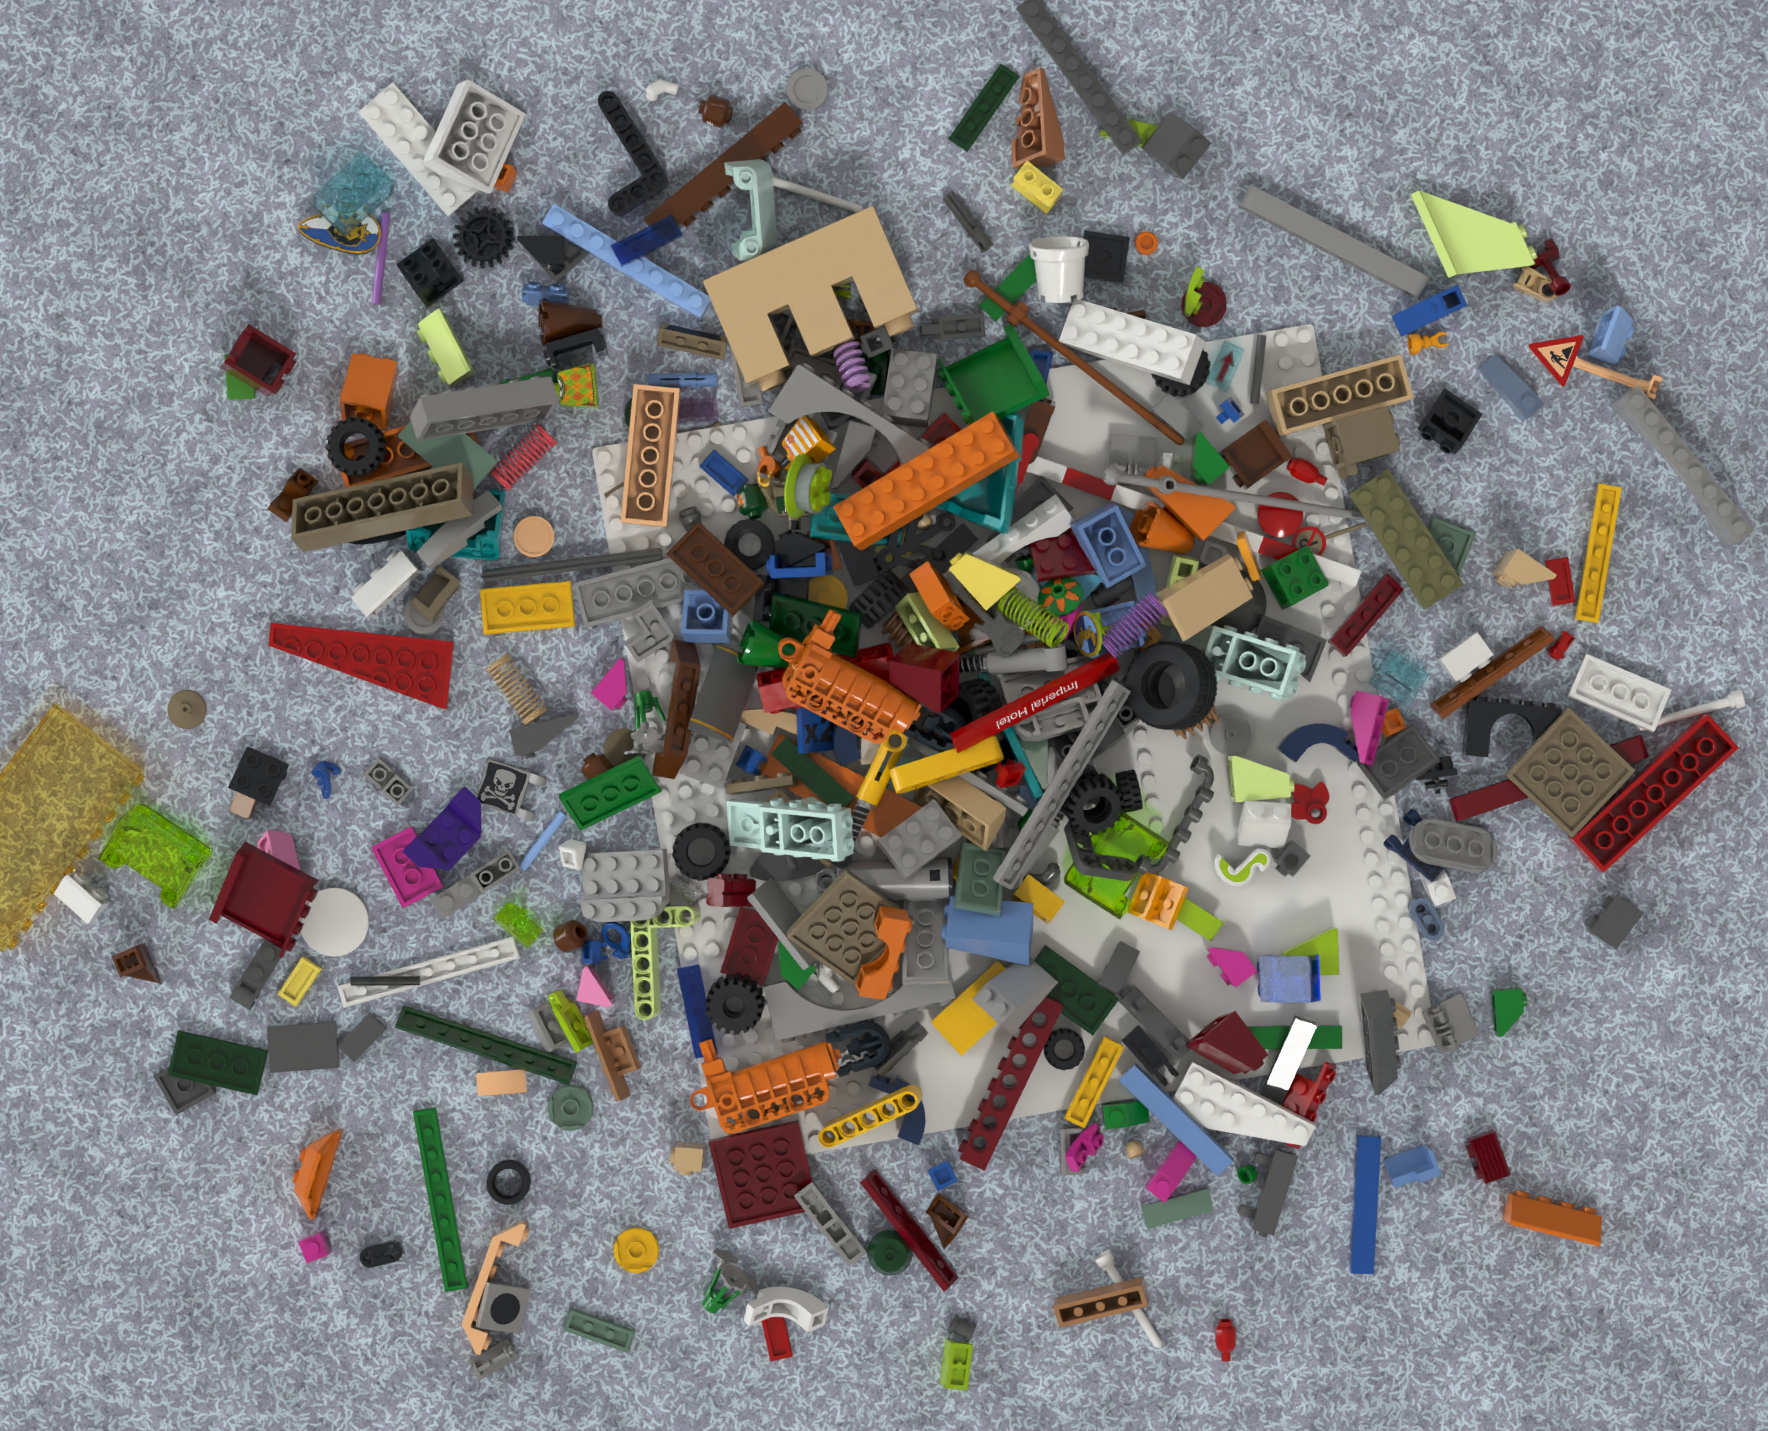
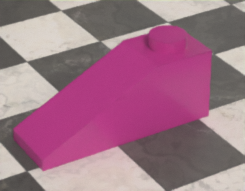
[1350,690,1389,766]
[1145,1140,1197,1203]

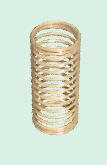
[486,654,548,725]

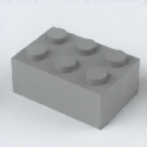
[882,348,938,428]
[679,722,747,789]
[877,799,962,881]

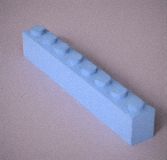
[542,204,712,320]

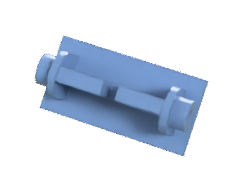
[521,281,570,306]

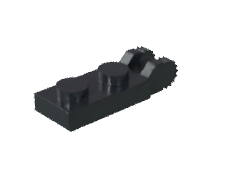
[1121,1025,1179,1087]

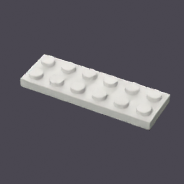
[359,83,480,217]

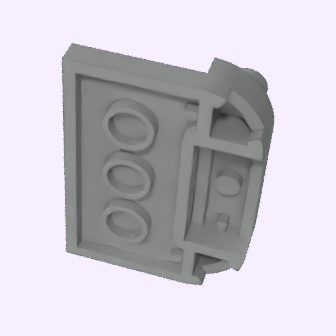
[999,655,1102,742]
[580,849,670,922]

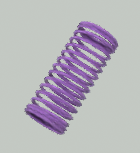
[1102,592,1168,659]

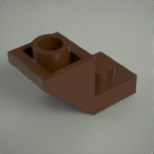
[268,468,318,523]

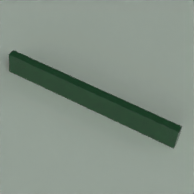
[395,1005,577,1085]

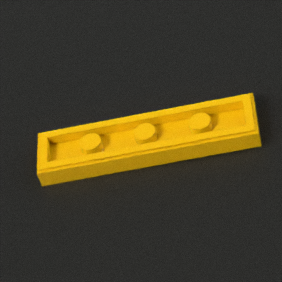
[1064,1036,1125,1129]

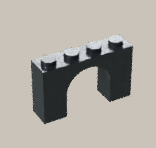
[1462,696,1562,757]

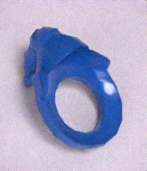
[311,761,341,799]
[601,922,631,959]

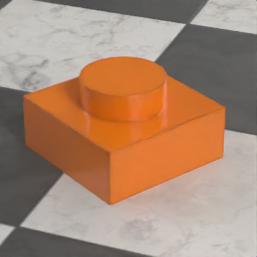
[1382,708,1407,738]

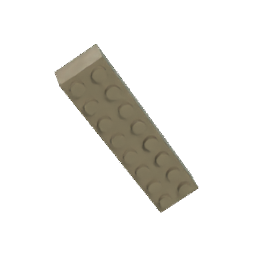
[291,462,473,552]

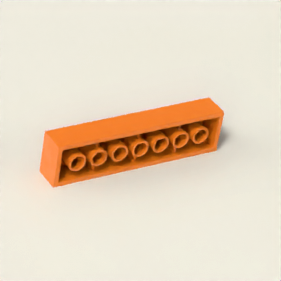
[833,411,1020,551]

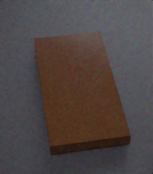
[666,521,765,617]

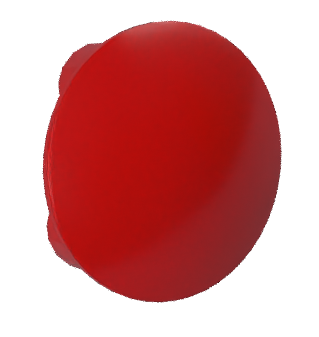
[1257,492,1303,538]

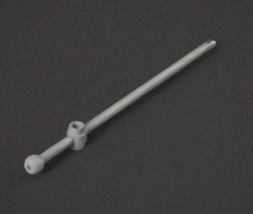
[1103,467,1361,520]

